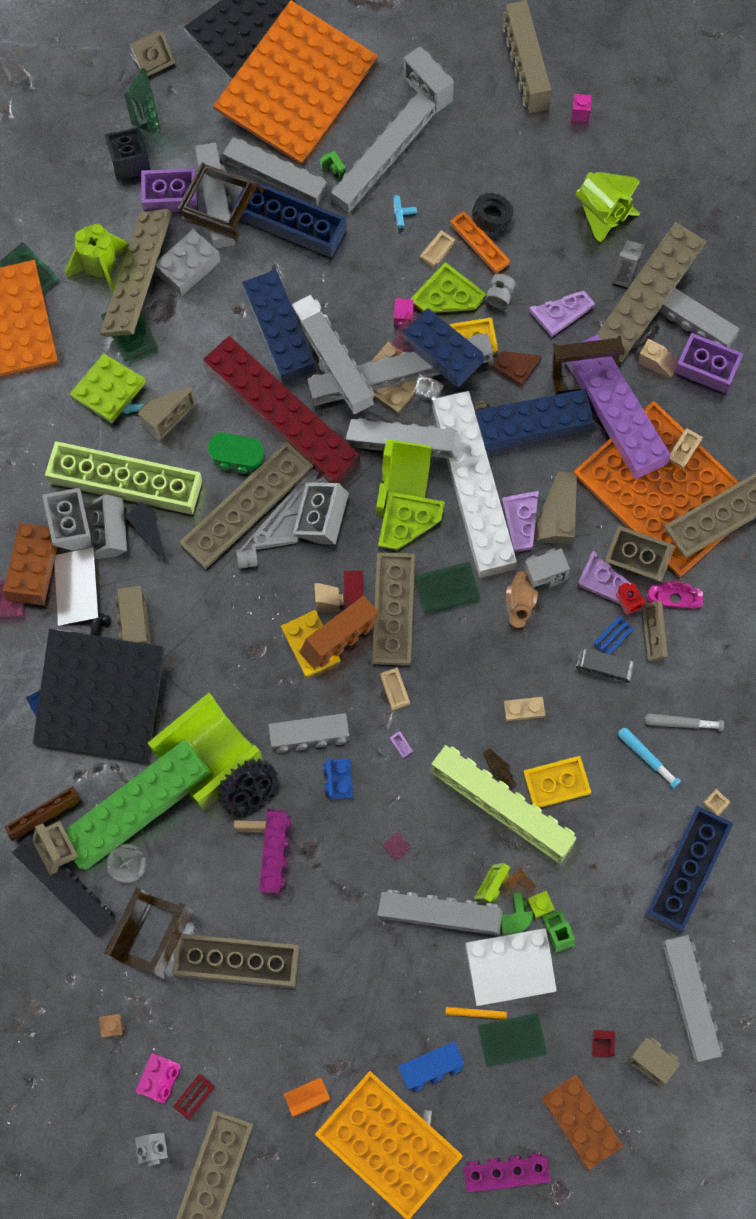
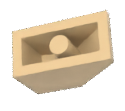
[638,339,678,379]
[314,583,343,613]

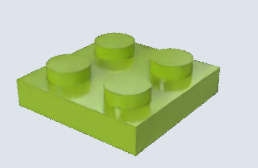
[474,863,510,903]

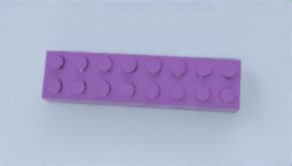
[566,334,670,480]

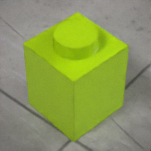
[527,891,554,920]

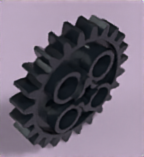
[217,758,279,816]

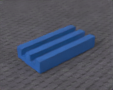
[593,616,634,655]

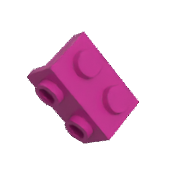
[135,1053,181,1104]

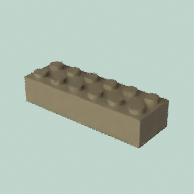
[502,0,551,113]
[172,934,300,989]

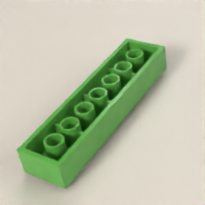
[65,740,213,870]

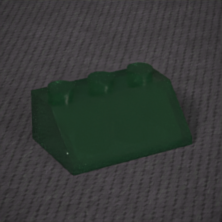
[124,68,159,133]

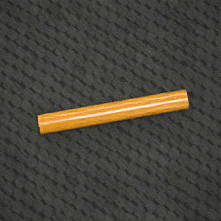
[445,1007,507,1020]

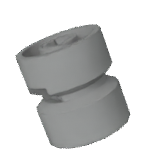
[486,274,516,308]

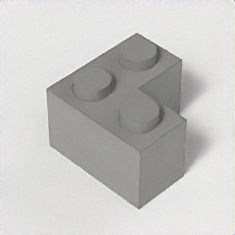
[524,548,570,587]

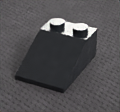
[104,127,151,180]

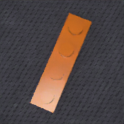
[450,211,510,274]

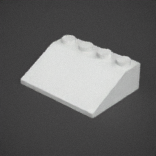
[465,928,557,1006]

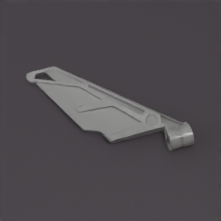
[236,469,328,569]

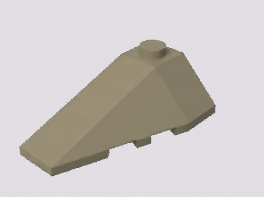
[535,472,577,545]

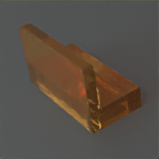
[504,869,537,895]

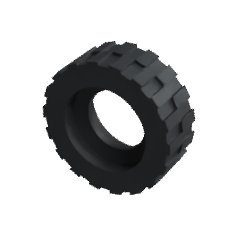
[471,193,514,233]

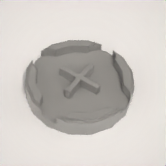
[106,844,146,884]

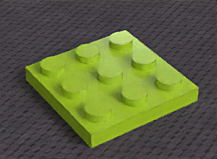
[69,353,146,423]

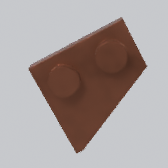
[491,351,542,387]

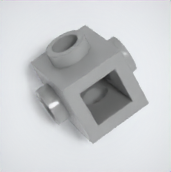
[135,1133,168,1166]

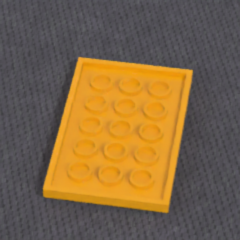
[315,1071,463,1219]

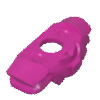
[647,581,704,608]

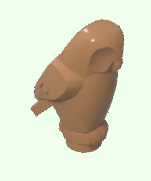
[506,571,538,629]

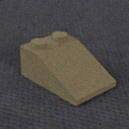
[138,386,197,441]

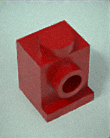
[616,582,646,615]

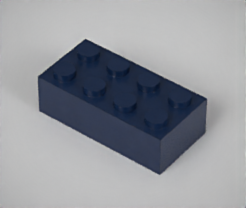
[402,308,483,388]

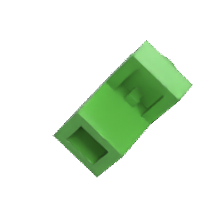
[501,892,533,936]
[542,910,576,952]

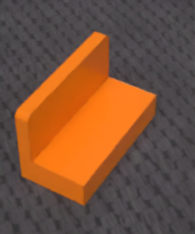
[284,1078,331,1118]

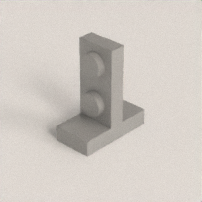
[612,240,644,288]

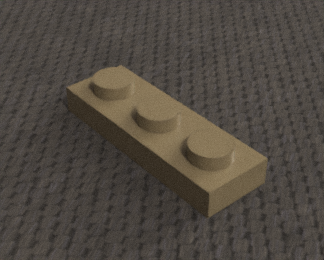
[642,601,668,662]

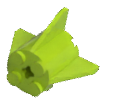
[575,172,640,242]
[64,224,130,292]

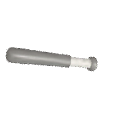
[645,713,724,732]

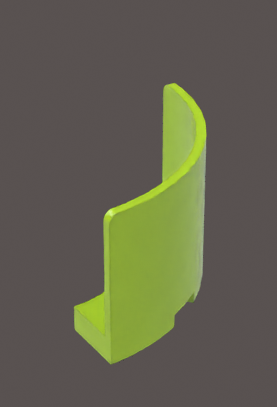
[376,439,432,517]

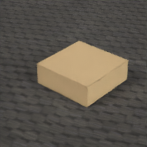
[702,789,731,816]

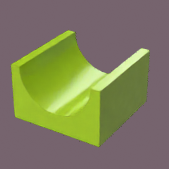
[148,693,263,811]

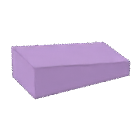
[389,731,413,758]

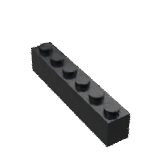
[12,836,115,937]

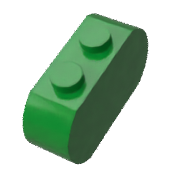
[208,432,265,474]

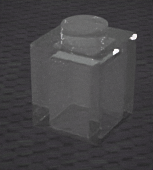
[413,375,443,402]

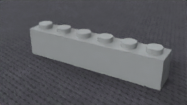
[223,137,327,206]
[195,143,235,249]
[658,288,740,347]
[301,311,375,414]
[346,418,461,459]
[378,890,503,935]
[662,935,724,1064]

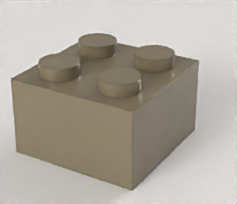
[628,1038,680,1087]

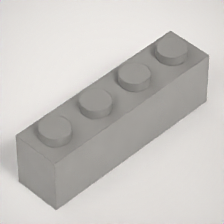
[269,713,350,753]

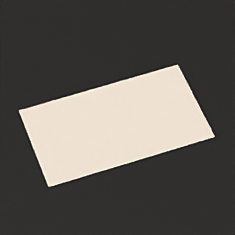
[54,547,98,626]

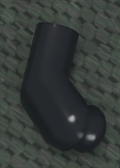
[89,613,110,636]

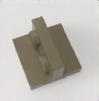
[130,29,176,78]
[33,821,78,875]

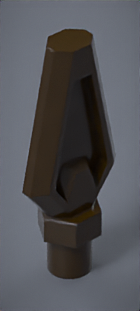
[483,748,517,789]

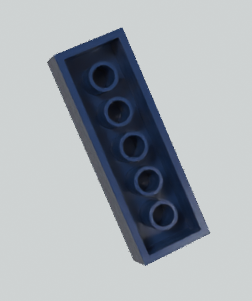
[233,178,347,258]
[242,270,316,384]
[476,389,594,452]
[644,806,734,934]

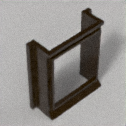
[178,162,264,240]
[551,336,625,395]
[104,887,195,979]

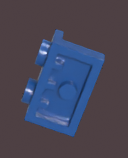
[323,758,353,800]

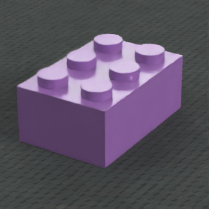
[141,168,198,212]
[675,333,744,394]

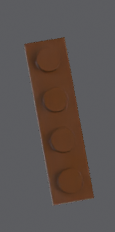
[4,786,81,841]

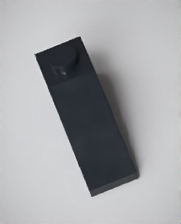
[125,502,166,562]

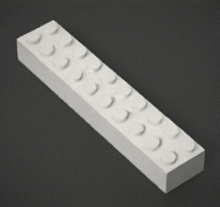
[432,391,517,578]

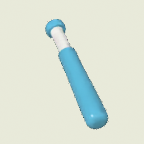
[618,727,681,789]

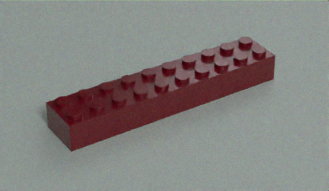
[203,336,360,483]

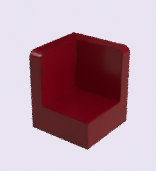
[592,1030,615,1058]

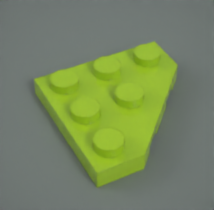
[411,262,487,313]
[378,491,445,551]

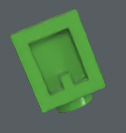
[320,151,346,179]

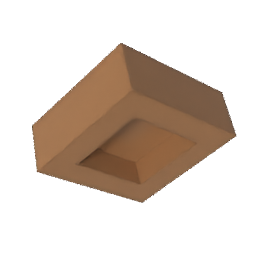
[99,1014,123,1038]

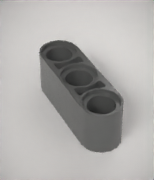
[576,648,635,683]

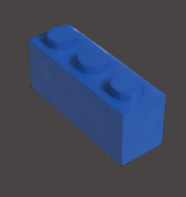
[398,1041,465,1093]

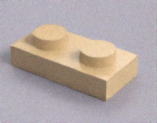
[669,428,703,469]
[504,697,545,722]

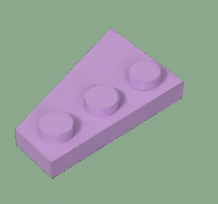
[529,291,595,337]
[502,491,539,553]
[577,551,633,604]

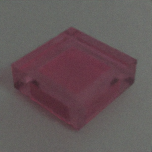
[383,832,411,861]

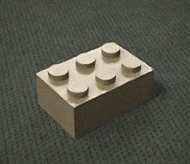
[605,525,675,582]
[115,586,151,644]

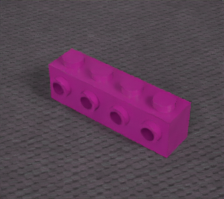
[259,809,291,893]
[463,1153,550,1193]

